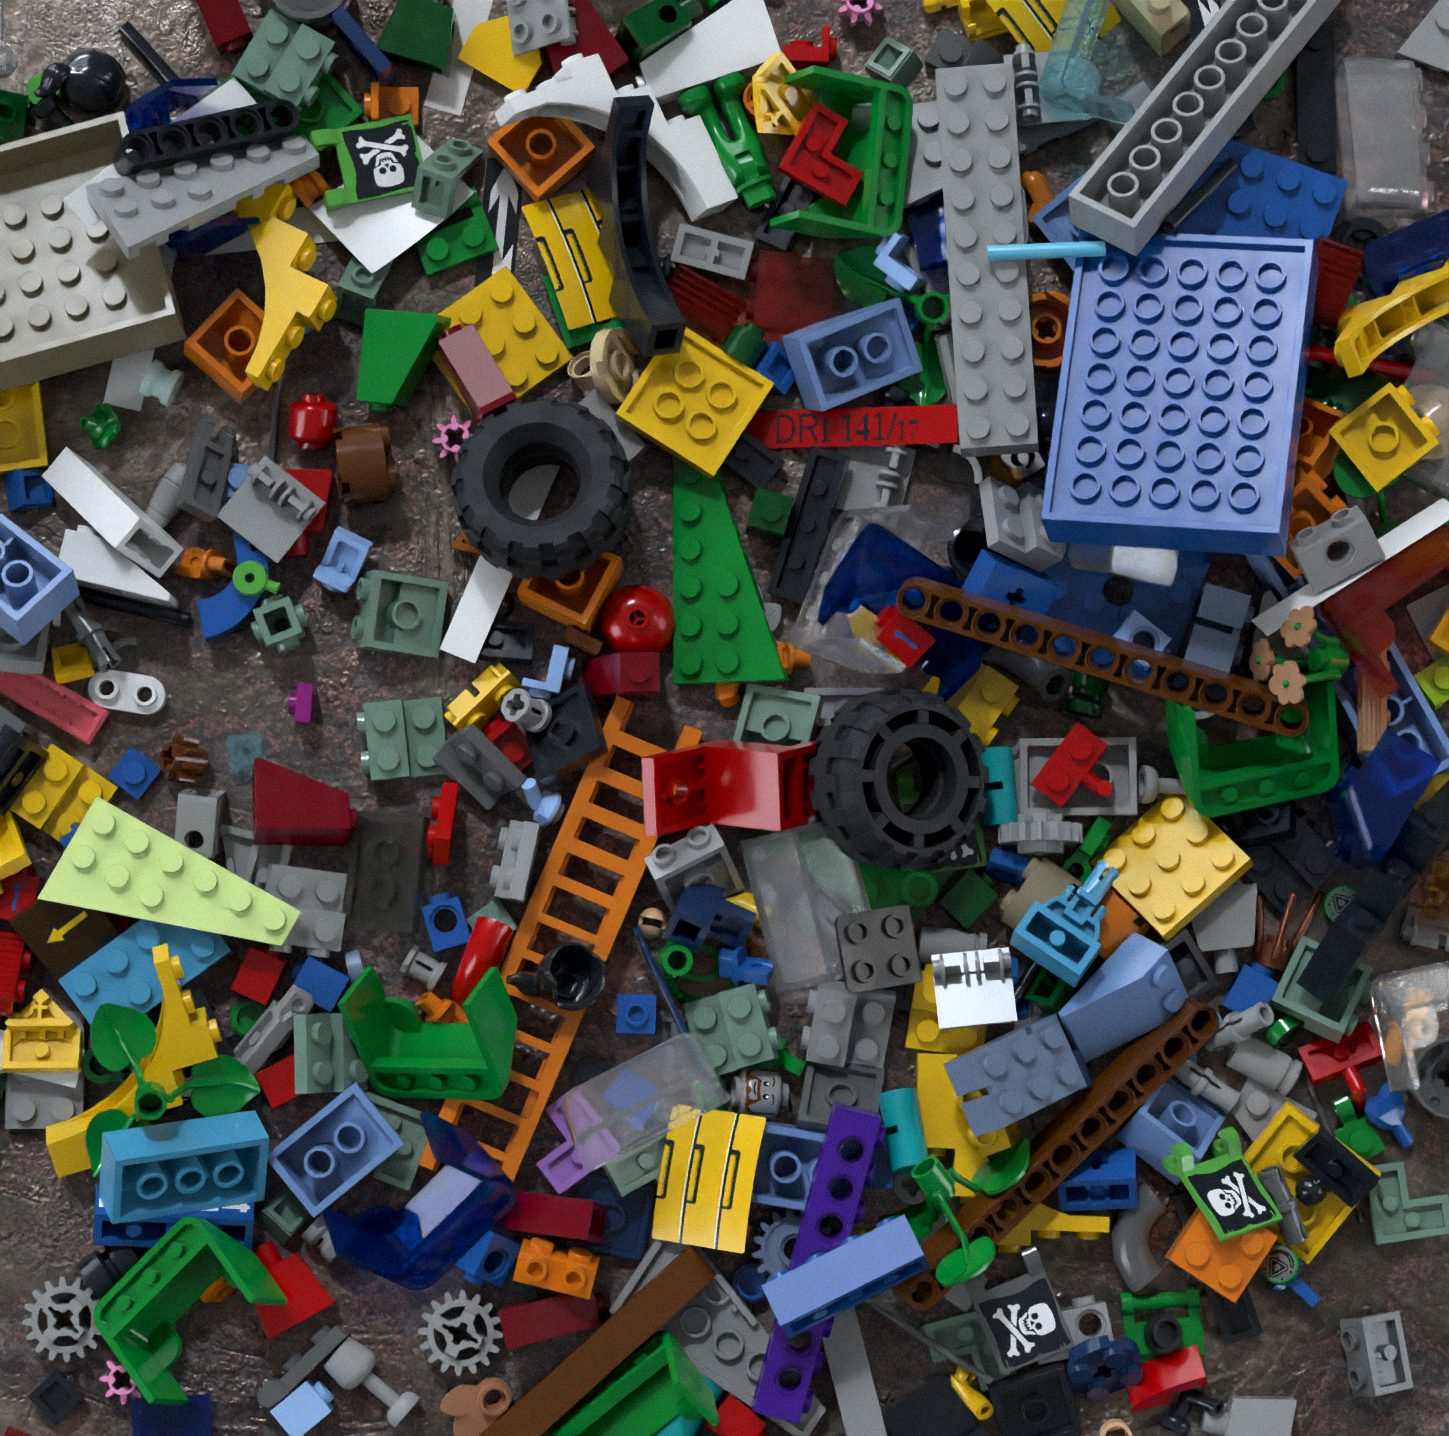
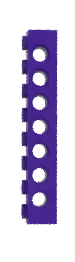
[751,1101,886,1423]

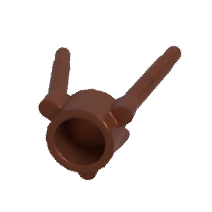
[1251,891,1325,971]

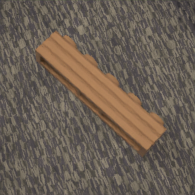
[1357,629,1390,754]

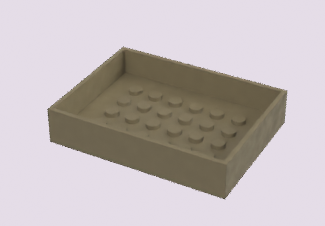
[0,111,187,391]

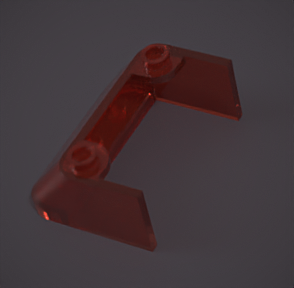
[1320,523,1449,699]

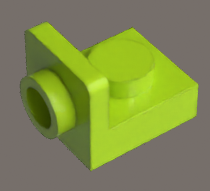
[1413,655,1449,712]

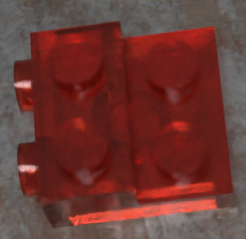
[746,250,834,334]

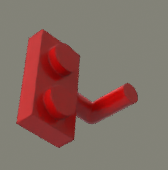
[1030,722,1112,808]
[405,782,459,866]
[1297,1021,1385,1113]

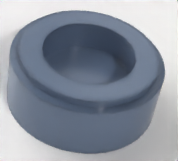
[345,949,366,984]

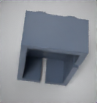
[1171,583,1255,714]
[943,1013,1087,1137]

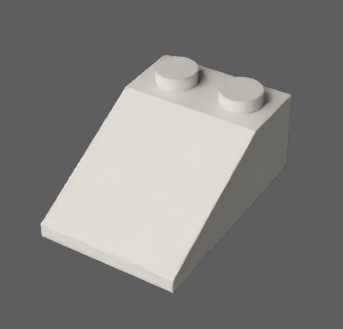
[59,525,180,609]

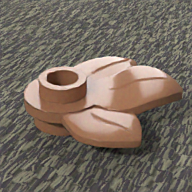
[440,1377,512,1436]

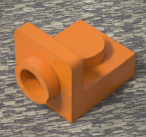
[364,82,420,128]

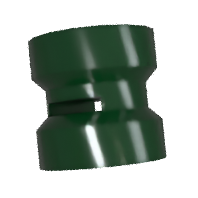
[1064,672,1110,719]

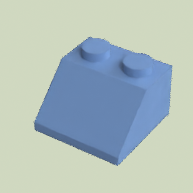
[1114,1076,1227,1186]

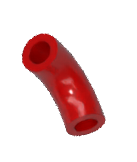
[450,917,514,1008]

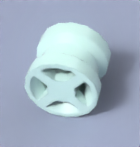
[139,359,184,407]

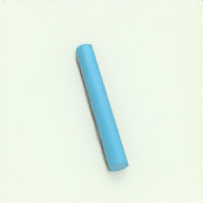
[987,241,1106,261]

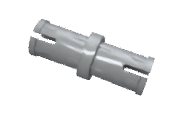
[1203,1002,1274,1052]
[1171,1059,1241,1114]

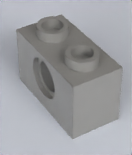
[1287,505,1386,594]

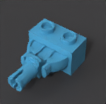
[1009,860,1120,988]

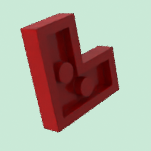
[776,101,863,208]

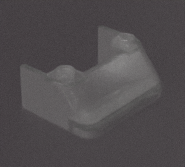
[791,504,955,674]
[1370,961,1449,1092]

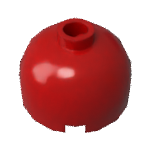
[600,584,675,654]

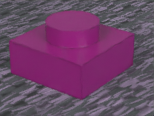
[288,682,316,725]

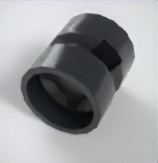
[77,1246,144,1300]

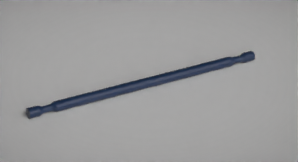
[632,926,718,1100]

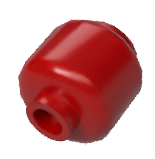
[288,393,338,449]

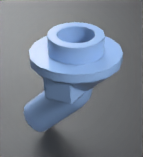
[521,778,564,828]

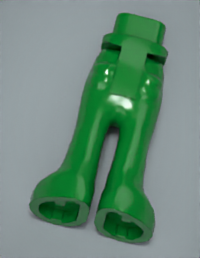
[677,71,776,210]

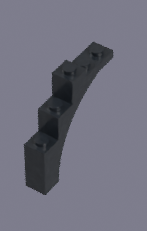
[587,95,687,357]
[1296,780,1449,1006]

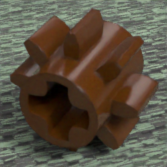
[159,736,208,784]

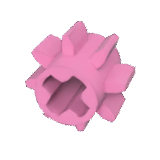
[838,0,883,27]
[432,415,473,463]
[99,1360,143,1404]

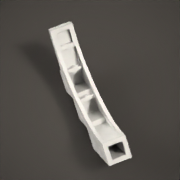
[494,53,738,222]

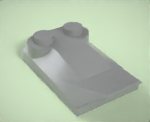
[1012,737,1138,817]

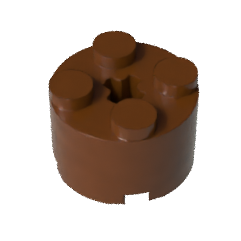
[332,422,396,505]

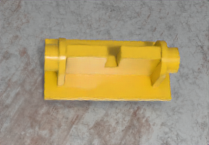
[443,662,522,730]

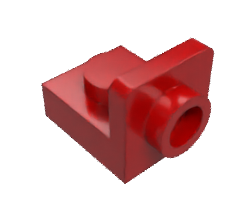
[783,25,837,70]
[482,717,533,772]

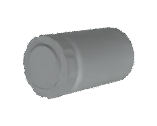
[917,924,988,964]
[1226,1035,1303,1097]

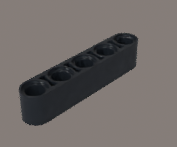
[113,99,300,176]

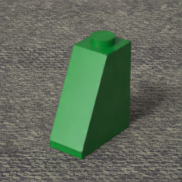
[356,308,451,413]

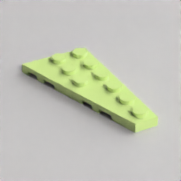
[37,796,302,947]

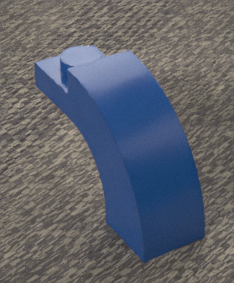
[197,529,272,642]

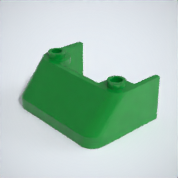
[770,65,913,238]
[1165,667,1340,818]
[337,966,518,1100]
[93,1216,289,1405]
[549,1330,720,1436]

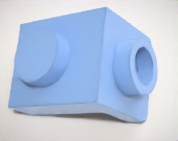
[873,232,927,293]
[313,526,373,593]
[521,645,576,701]

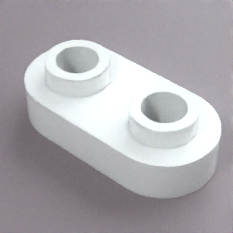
[88,669,167,715]

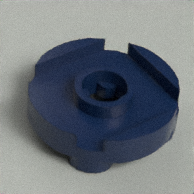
[1063,1335,1143,1402]

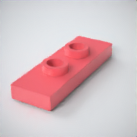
[0,672,110,745]

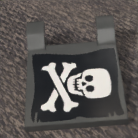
[964,1246,1075,1375]

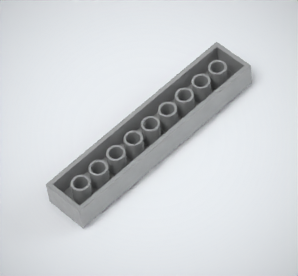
[1068,0,1341,256]
[935,63,1039,458]

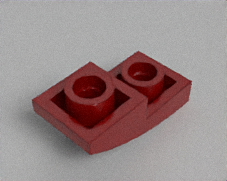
[1126,1345,1208,1412]

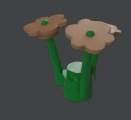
[1249,606,1349,705]

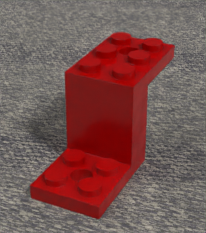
[641,739,821,837]

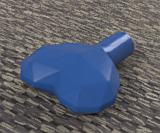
[1365,1083,1414,1148]

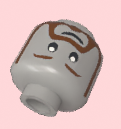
[730,1068,789,1119]

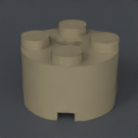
[999,857,1084,930]

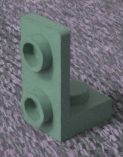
[411,139,483,220]
[333,255,395,327]

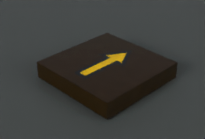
[9,899,120,982]

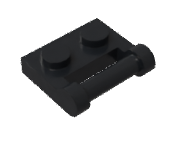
[0,723,49,816]

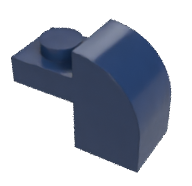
[662,884,757,953]

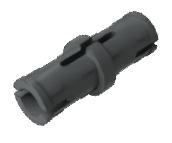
[61,596,122,673]
[1257,1164,1309,1246]

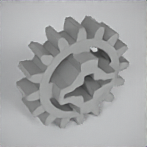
[998,812,1083,856]
[22,1276,101,1362]
[418,1289,504,1376]

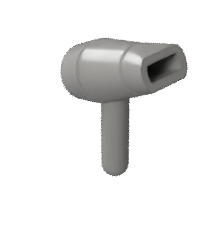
[145,462,226,529]

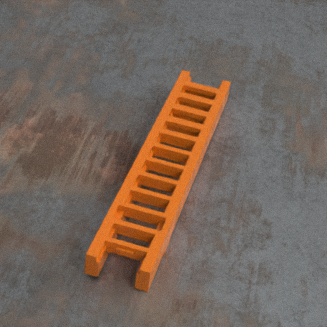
[418,696,703,1201]

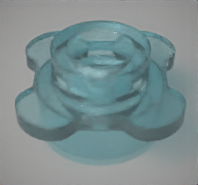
[225,730,267,772]

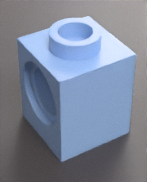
[1113,610,1171,670]
[270,1378,334,1436]

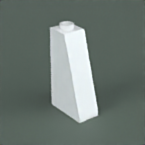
[635,0,781,105]
[42,447,184,578]

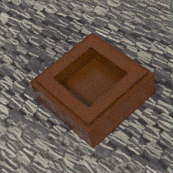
[563,626,604,658]

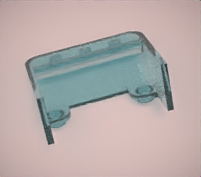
[1038,0,1137,125]

